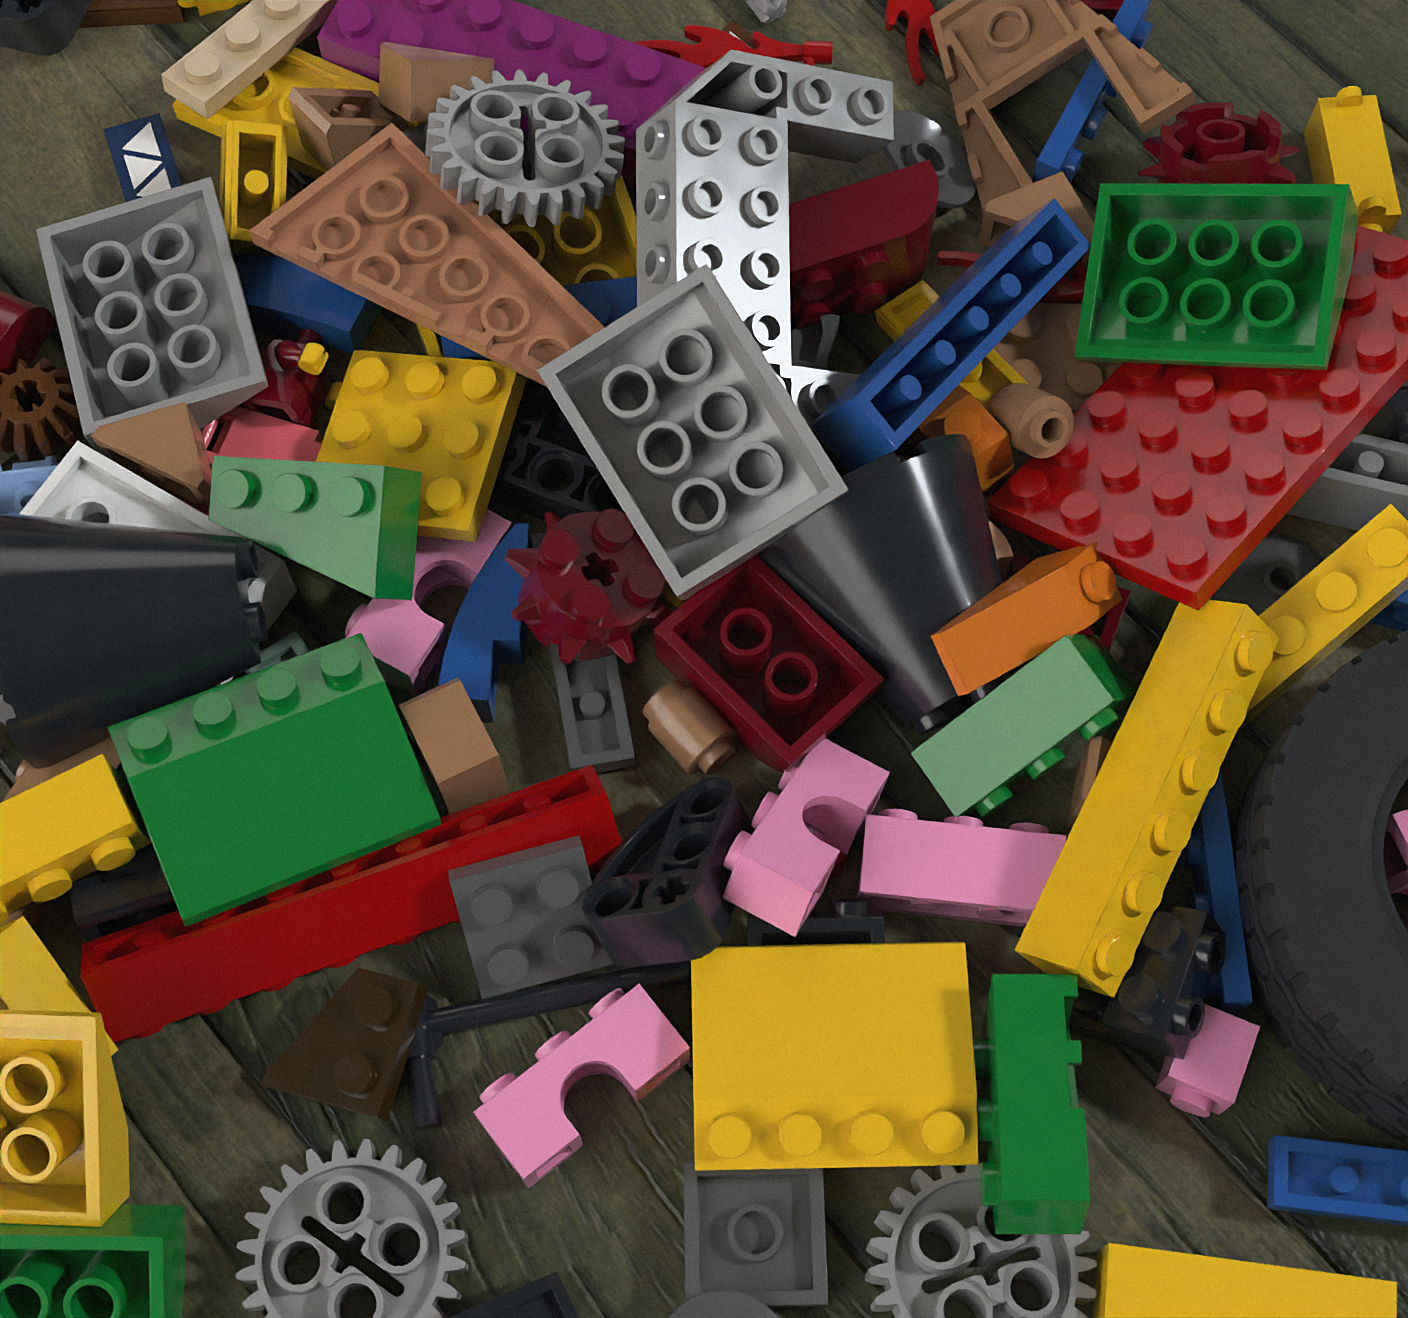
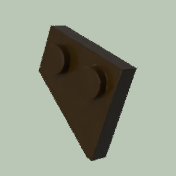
[261,968,428,1121]

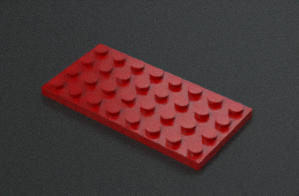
[987,225,1408,611]

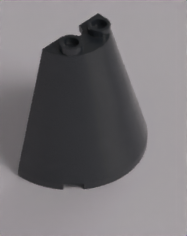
[756,434,1021,736]
[0,513,268,769]

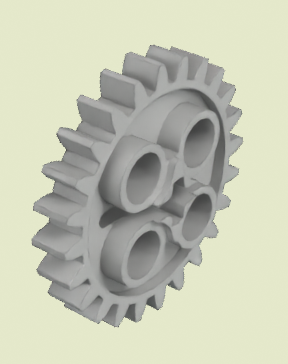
[425,70,625,227]
[236,1139,469,1318]
[864,1162,1097,1318]

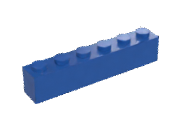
[811,198,1091,473]

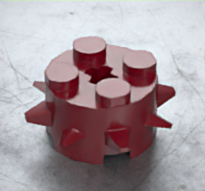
[1138,102,1299,184]
[505,508,673,665]

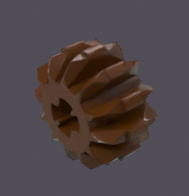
[0,356,83,462]

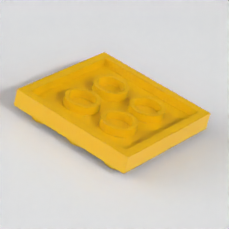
[316,350,528,542]

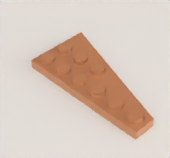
[249,123,605,387]

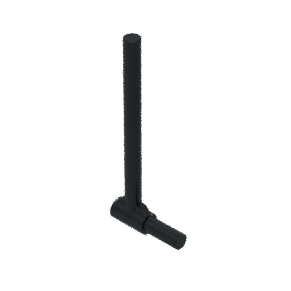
[405,961,691,1131]

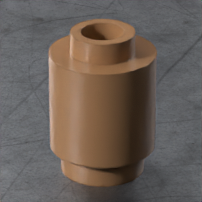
[987,383,1074,458]
[642,679,737,775]

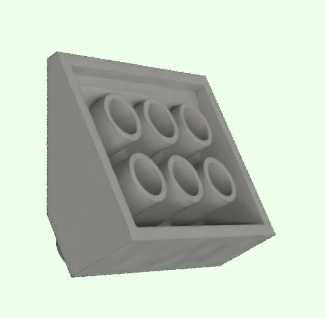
[36,177,268,455]
[537,263,849,600]

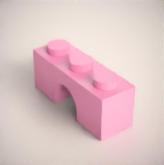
[345,509,513,697]
[723,739,890,937]
[474,984,690,1188]

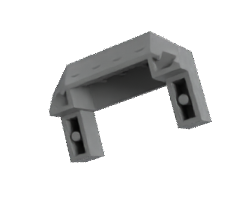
[636,49,894,452]

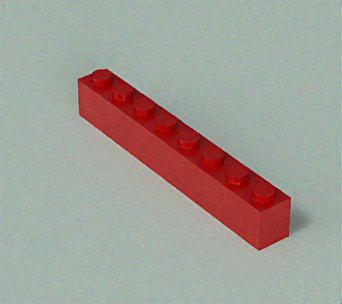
[81,764,622,1043]

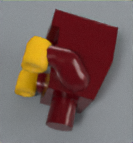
[242,328,343,430]

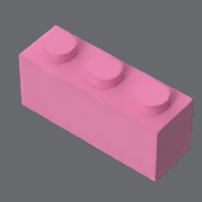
[856,809,1066,927]

